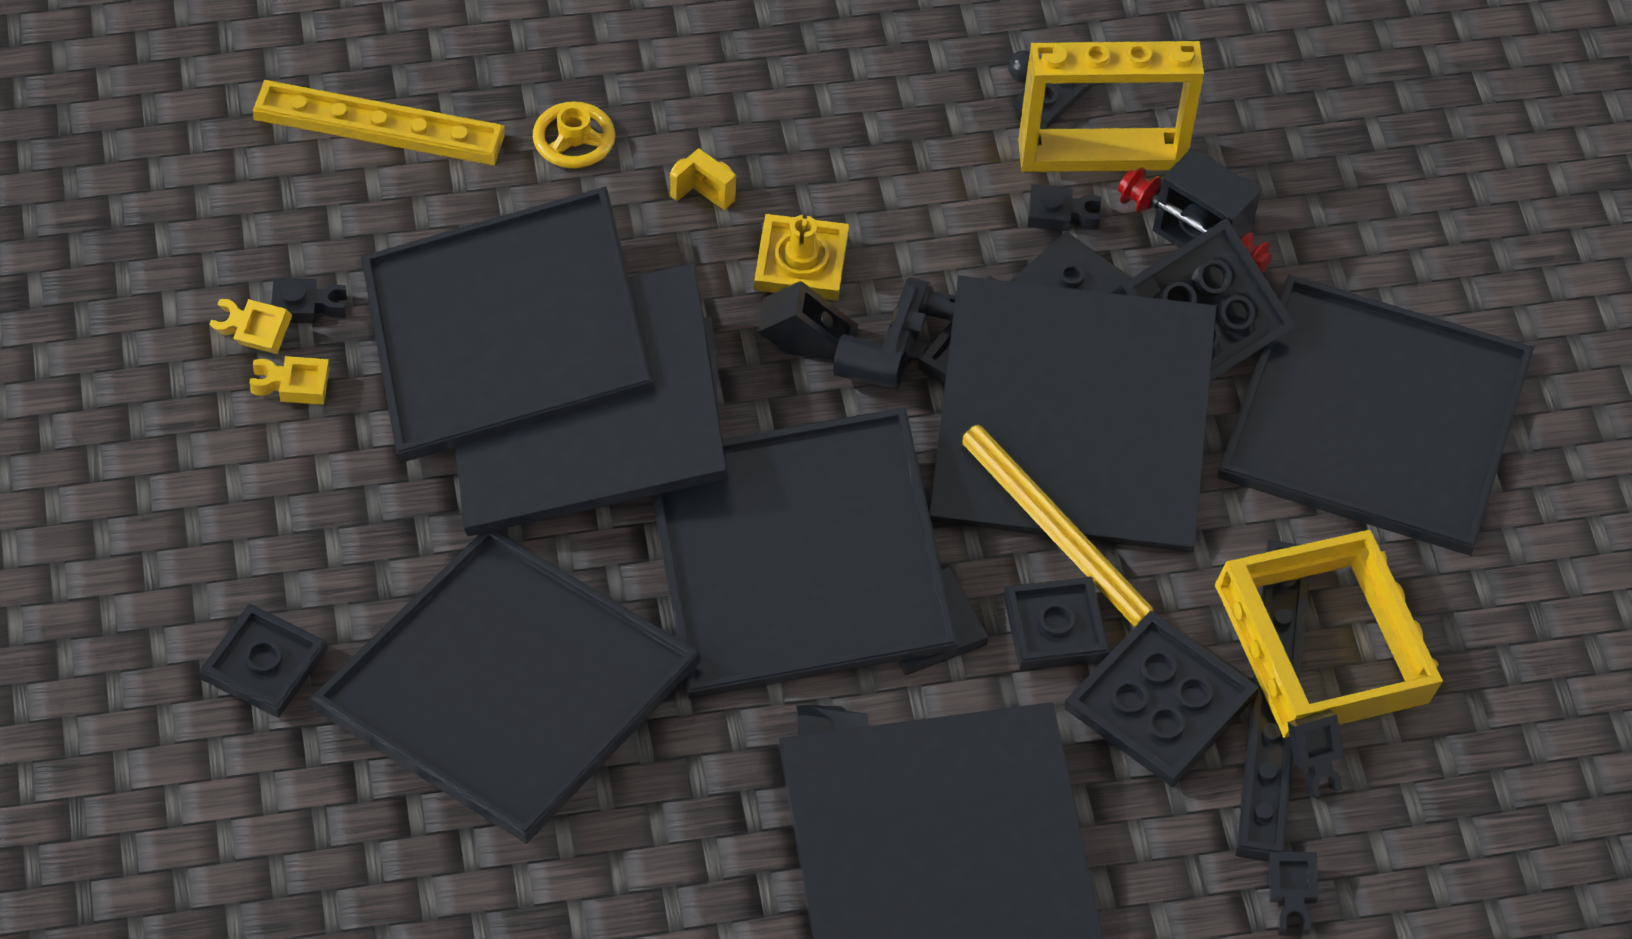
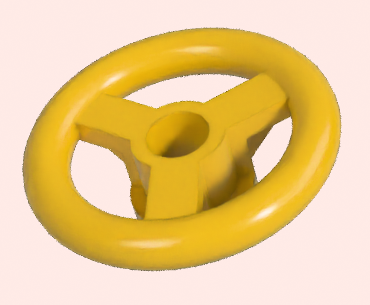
[533,101,615,169]

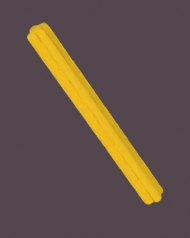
[962,425,1153,627]

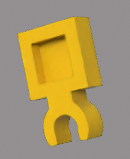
[209,299,292,354]
[250,356,330,405]

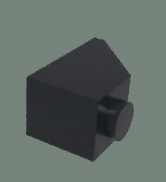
[758,281,859,360]

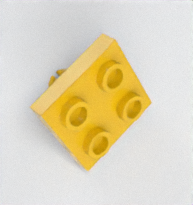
[754,214,849,301]

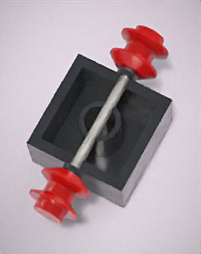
[1118,147,1272,274]

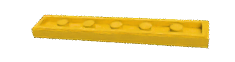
[253,80,505,166]

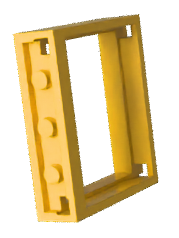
[1018,41,1204,172]
[1215,530,1443,738]

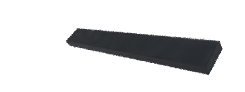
[1235,540,1309,861]

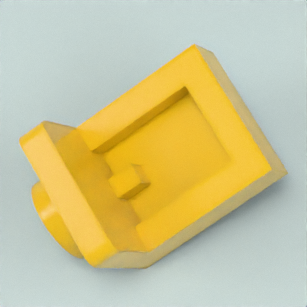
[670,148,736,210]

